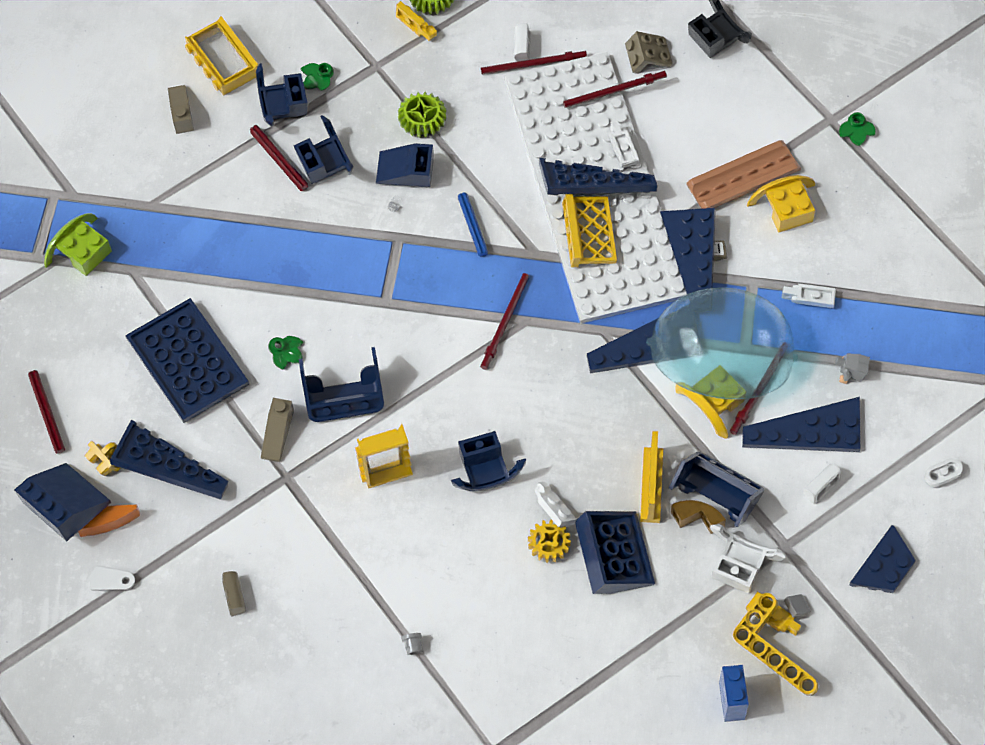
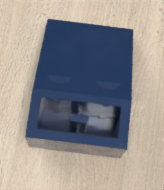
[376,143,434,187]

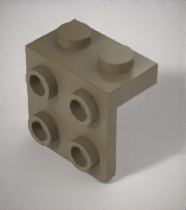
[625,31,673,74]

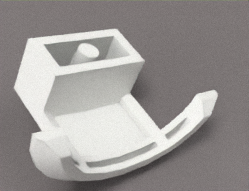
[710,524,785,594]

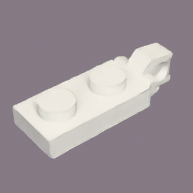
[609,120,639,168]
[782,283,836,308]
[534,482,577,527]

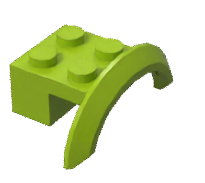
[44,213,112,276]

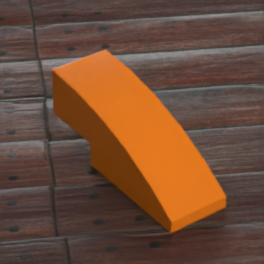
[78,504,140,537]

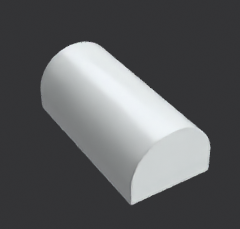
[514,23,530,62]
[803,464,841,504]

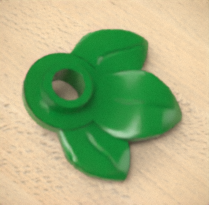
[300,63,334,91]
[839,112,875,146]
[268,336,303,370]

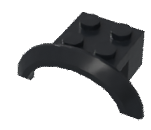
[688,0,752,58]

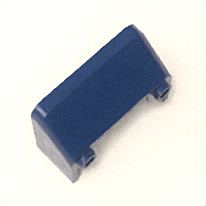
[299,347,384,422]
[669,452,764,527]

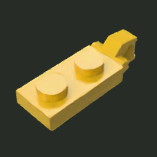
[396,1,437,41]
[746,591,801,636]

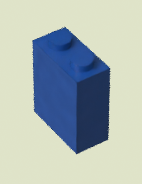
[719,665,749,722]

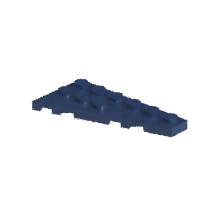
[539,157,658,195]
[660,208,716,311]
[586,303,703,374]
[742,397,861,452]
[110,419,228,500]

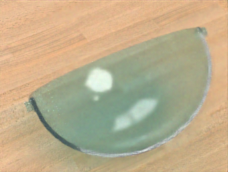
[647,288,798,399]

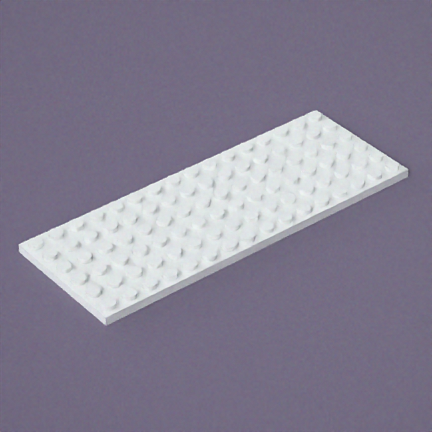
[504,52,688,324]

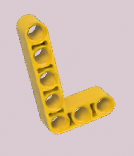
[733,593,819,696]

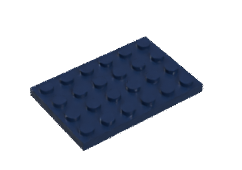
[125,298,249,423]

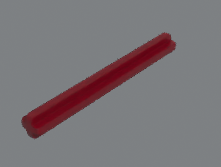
[250,125,308,191]
[28,370,65,454]

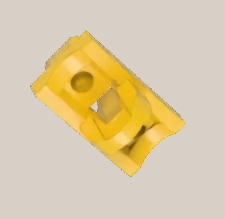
[85,441,120,476]

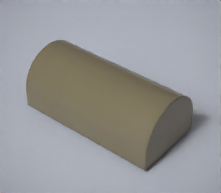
[222,571,246,617]

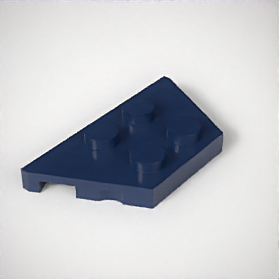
[849,525,916,593]

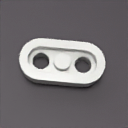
[924,458,963,487]

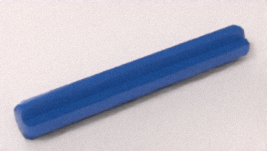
[458,192,488,257]

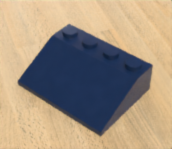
[14,463,111,542]
[575,511,655,594]

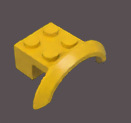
[747,175,815,233]
[675,365,746,439]

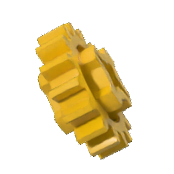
[528,519,571,563]

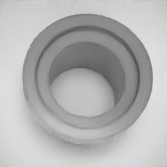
[401,633,422,655]

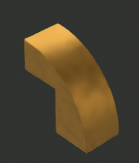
[671,500,726,534]

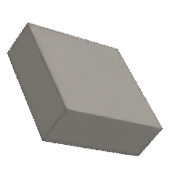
[784,594,811,617]

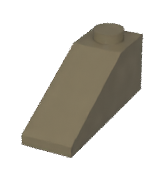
[168,85,194,134]
[261,397,294,462]

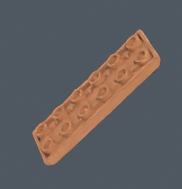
[686,140,801,208]

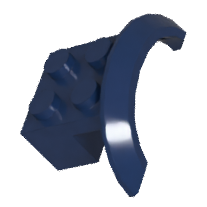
[256,63,308,127]
[293,115,354,184]
[451,431,526,491]

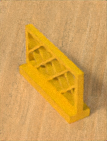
[562,194,617,267]
[640,431,663,523]

